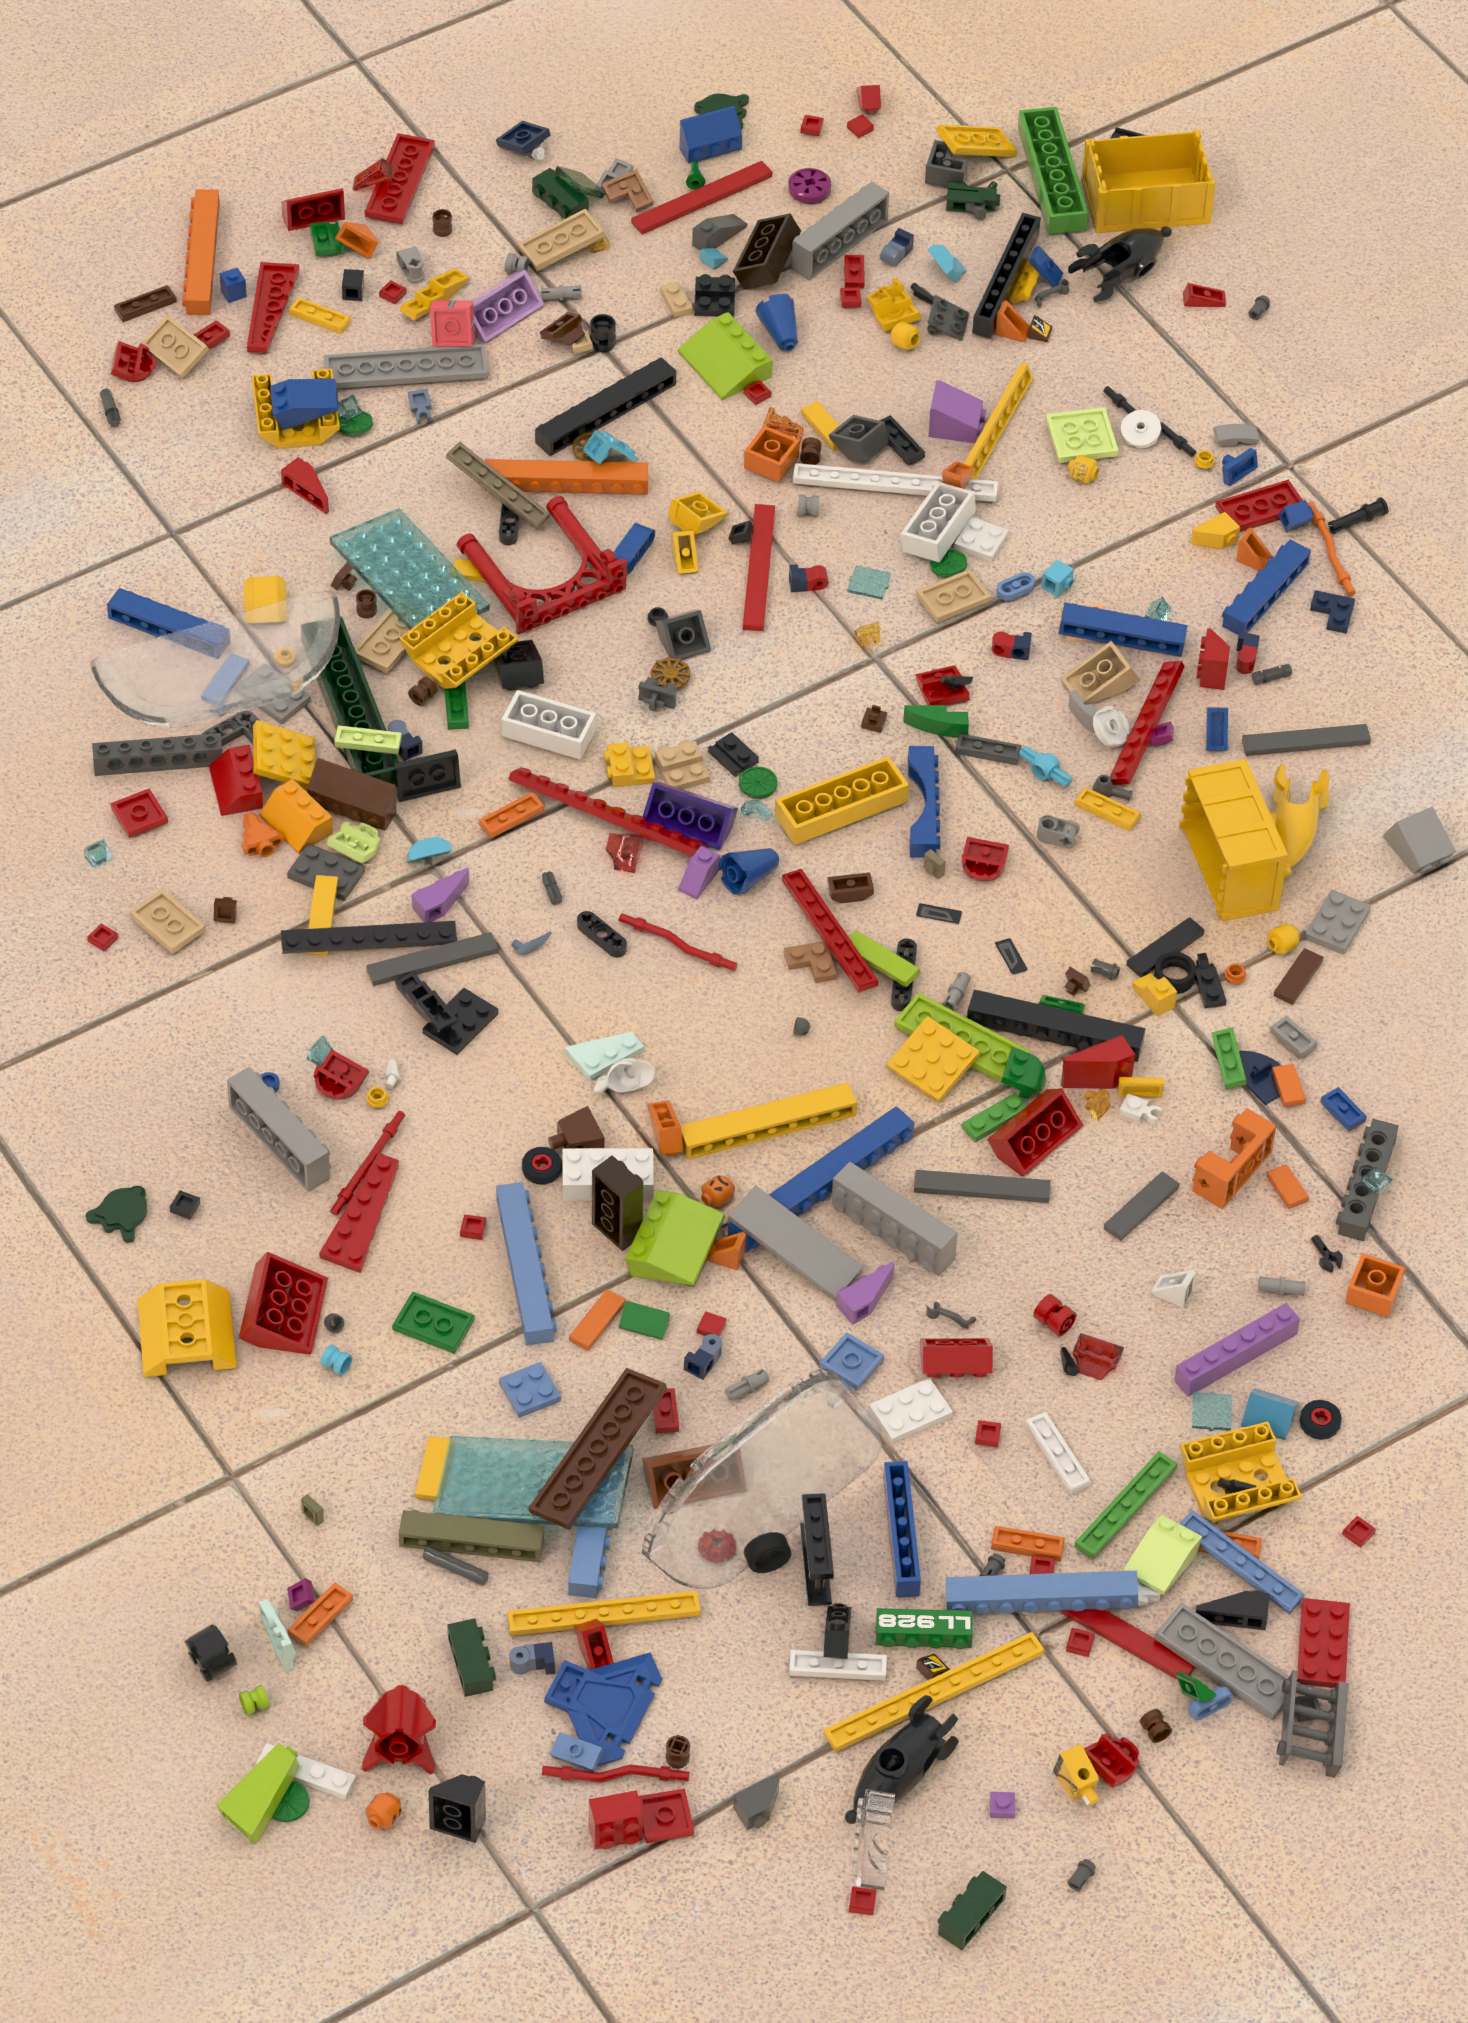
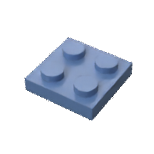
[819,1332,884,1390]
[499,1362,561,1418]

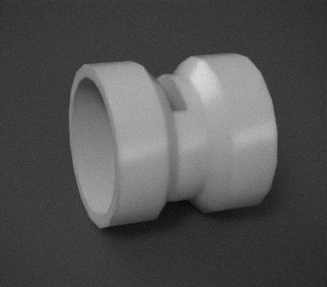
[504,253,529,273]
[798,495,819,516]

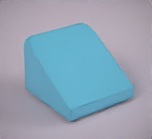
[700,248,728,269]

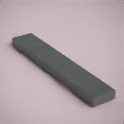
[1242,724,1371,756]
[366,932,498,986]
[914,1170,1050,1203]

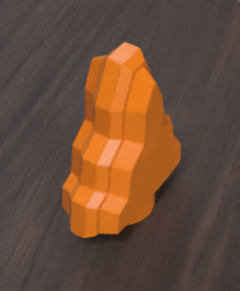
[241,812,285,857]

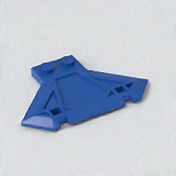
[544,1652,662,1766]

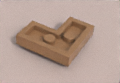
[601,169,654,212]
[784,941,837,983]

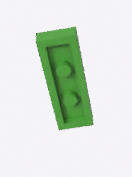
[1211,1027,1247,1090]
[962,1092,1027,1143]

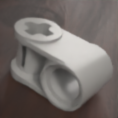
[396,246,425,283]
[1037,815,1080,849]

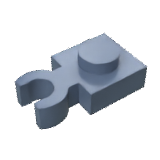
[408,388,432,424]

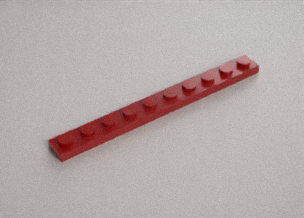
[508,767,708,857]

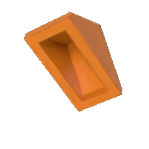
[335,222,379,258]
[995,300,1030,342]
[942,461,975,489]
[1236,528,1274,571]
[707,1232,746,1270]

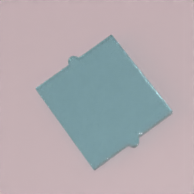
[847,565,891,600]
[1192,1391,1231,1431]

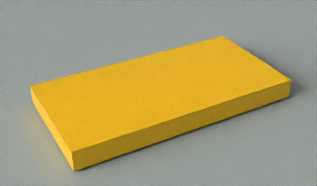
[936,124,1017,157]

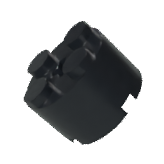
[184,1624,237,1682]

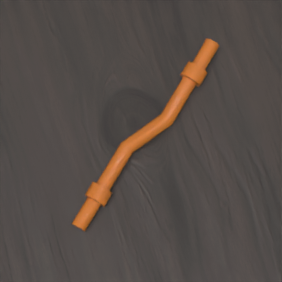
[1307,501,1356,596]

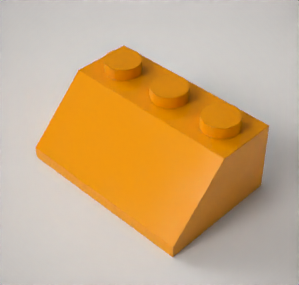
[259,779,333,854]

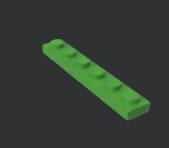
[1074,1451,1178,1560]

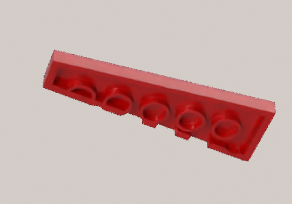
[247,262,300,353]
[319,1153,399,1273]

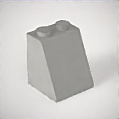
[1383,806,1456,874]

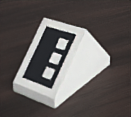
[1151,1270,1195,1308]

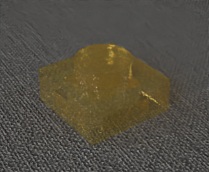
[588,234,610,253]

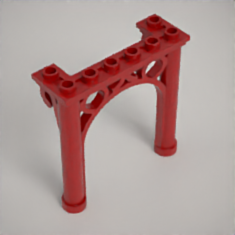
[457,496,627,635]

